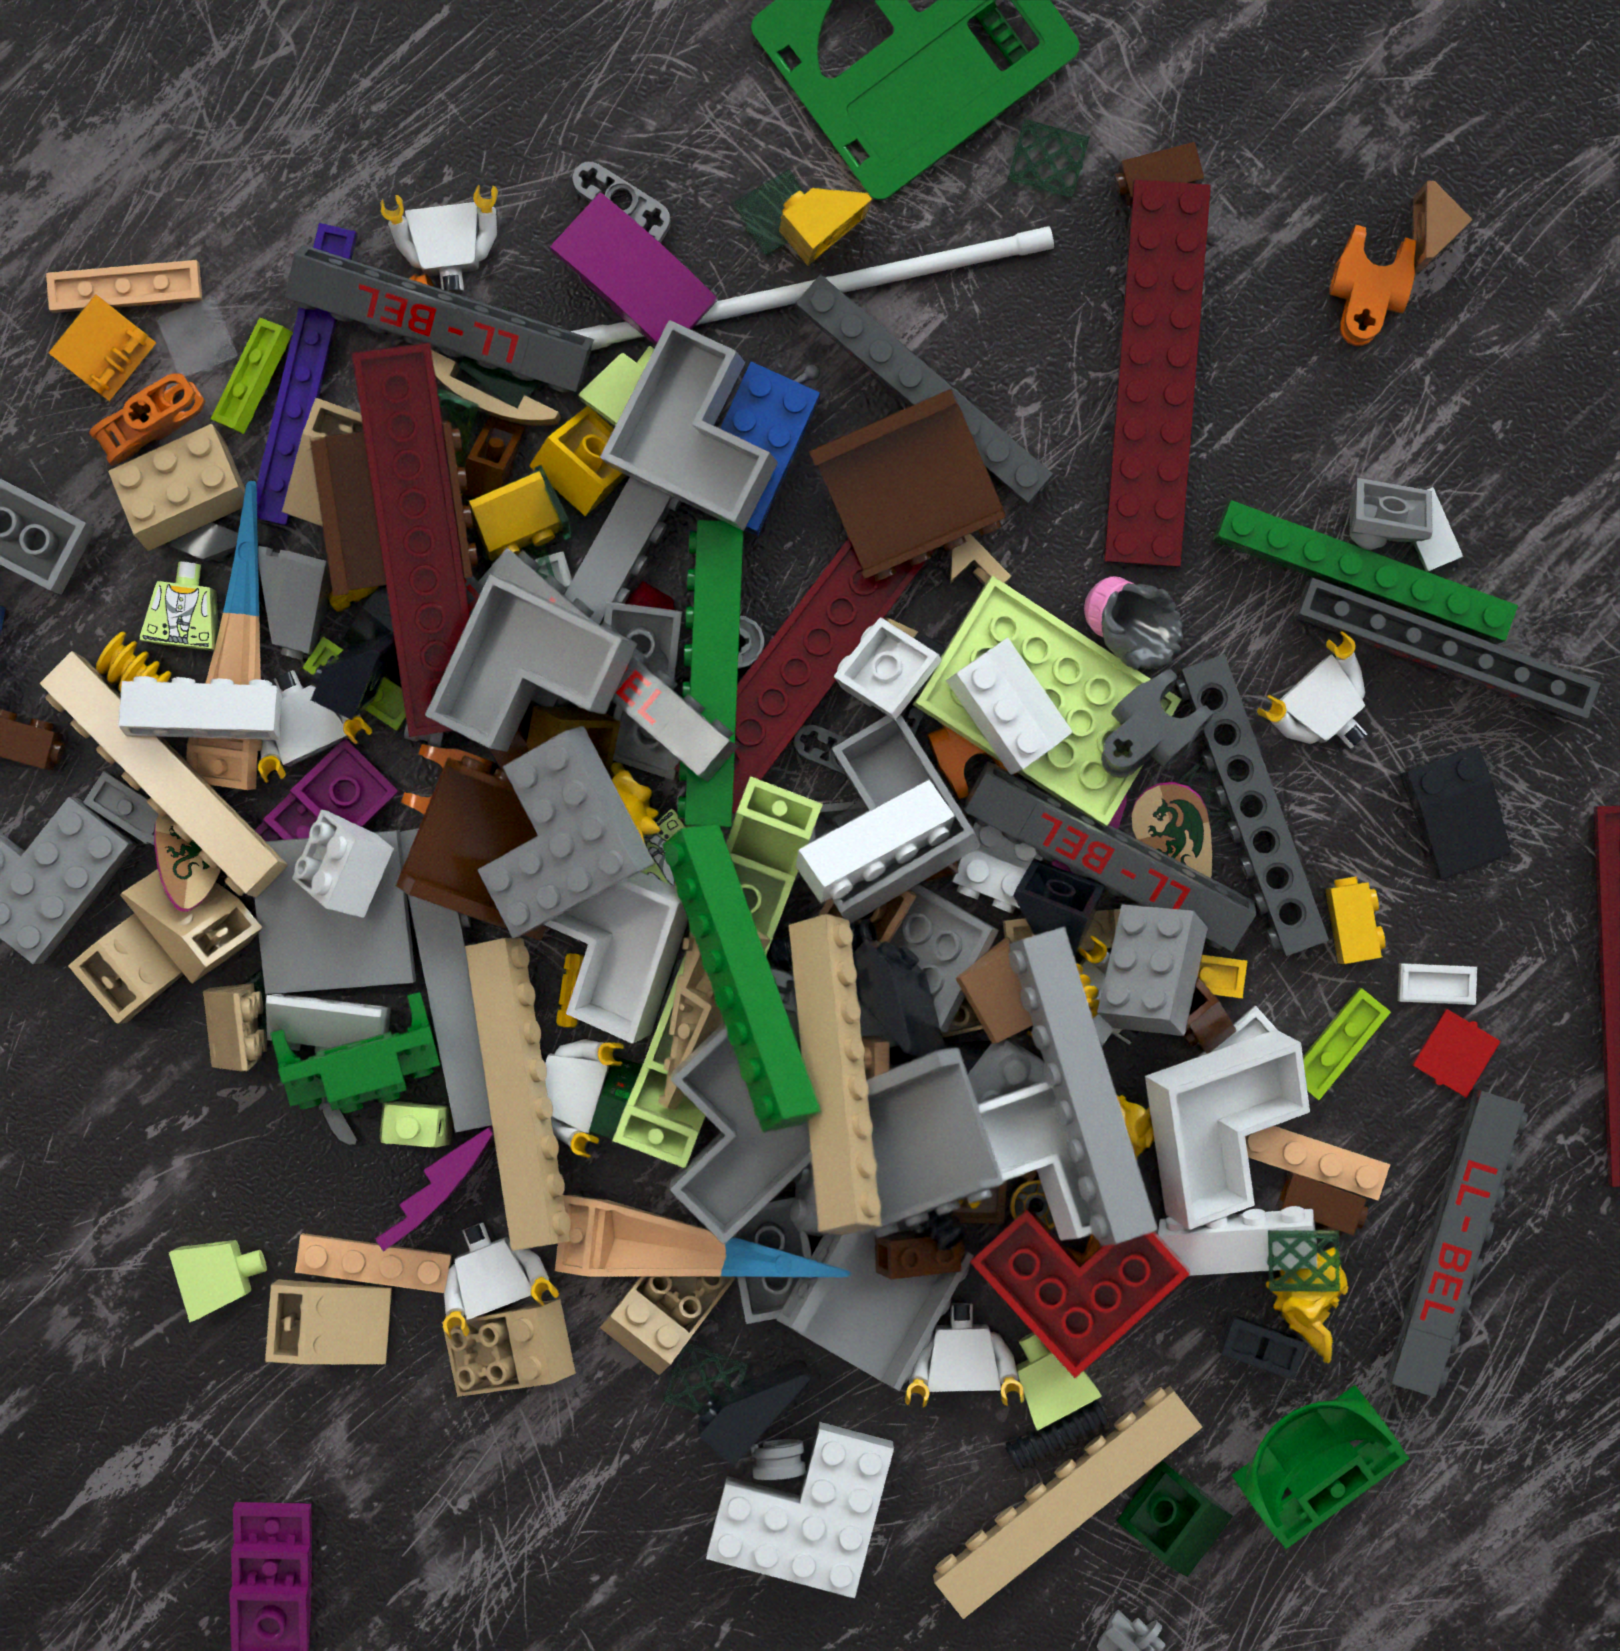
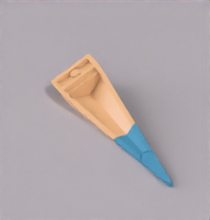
[186,481,262,790]
[555,1195,852,1277]

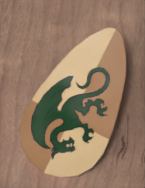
[1131,782,1212,878]
[154,814,221,912]

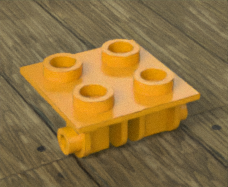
[48,294,156,401]

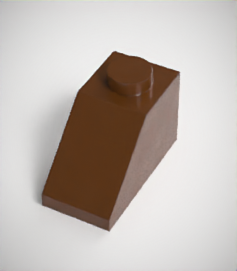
[460,415,525,499]

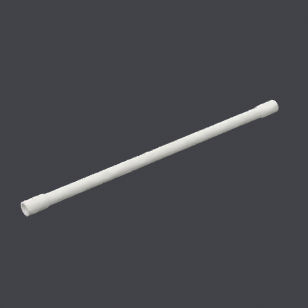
[571,226,1054,350]

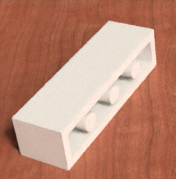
[118,676,282,740]
[796,780,955,903]
[1158,1206,1317,1276]

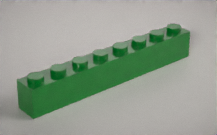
[1213,500,1518,645]
[678,520,743,831]
[662,824,821,1133]

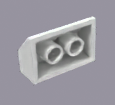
[945,638,1073,775]
[266,993,392,1053]

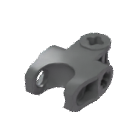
[1101,669,1213,778]

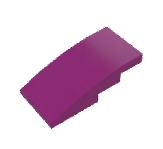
[550,192,718,345]
[255,738,399,841]
[375,1125,494,1252]
[229,1502,312,1651]

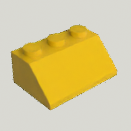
[779,188,872,266]

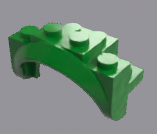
[270,992,440,1113]
[1232,1385,1410,1549]

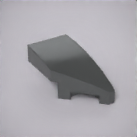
[170,522,238,563]

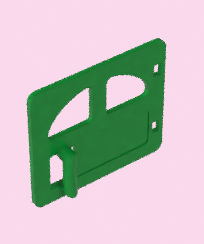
[751,0,1080,200]

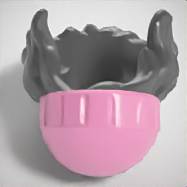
[1084,576,1183,670]

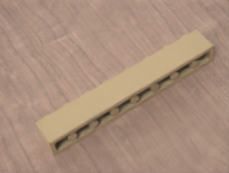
[40,651,288,898]
[789,914,881,1235]
[465,938,570,1251]
[933,1386,1203,1619]

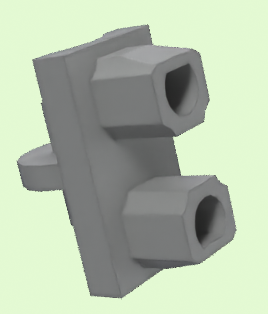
[1097,1610,1166,1651]

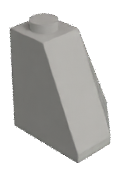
[258,546,332,660]

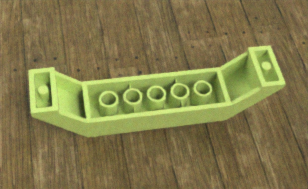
[613,777,823,1168]

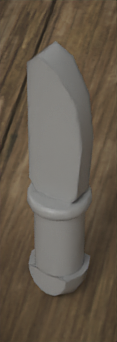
[318,1097,357,1145]

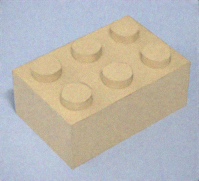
[108,423,245,551]

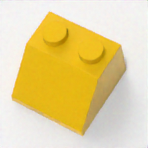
[529,406,627,516]
[469,471,559,561]

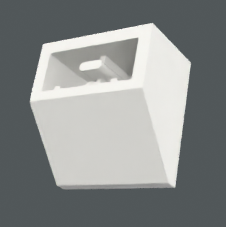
[292,810,394,918]

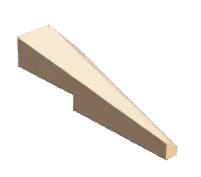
[658,931,771,1109]

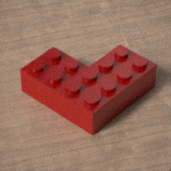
[970,1207,1190,1378]

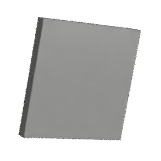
[254,830,416,994]

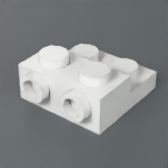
[834,617,942,720]
[951,823,1042,914]

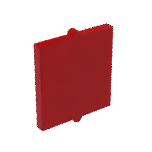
[1412,1009,1501,1098]

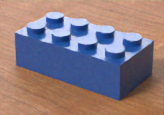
[720,362,820,536]

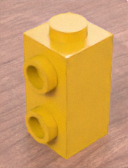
[1325,876,1386,964]

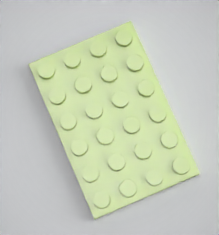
[912,576,1182,827]

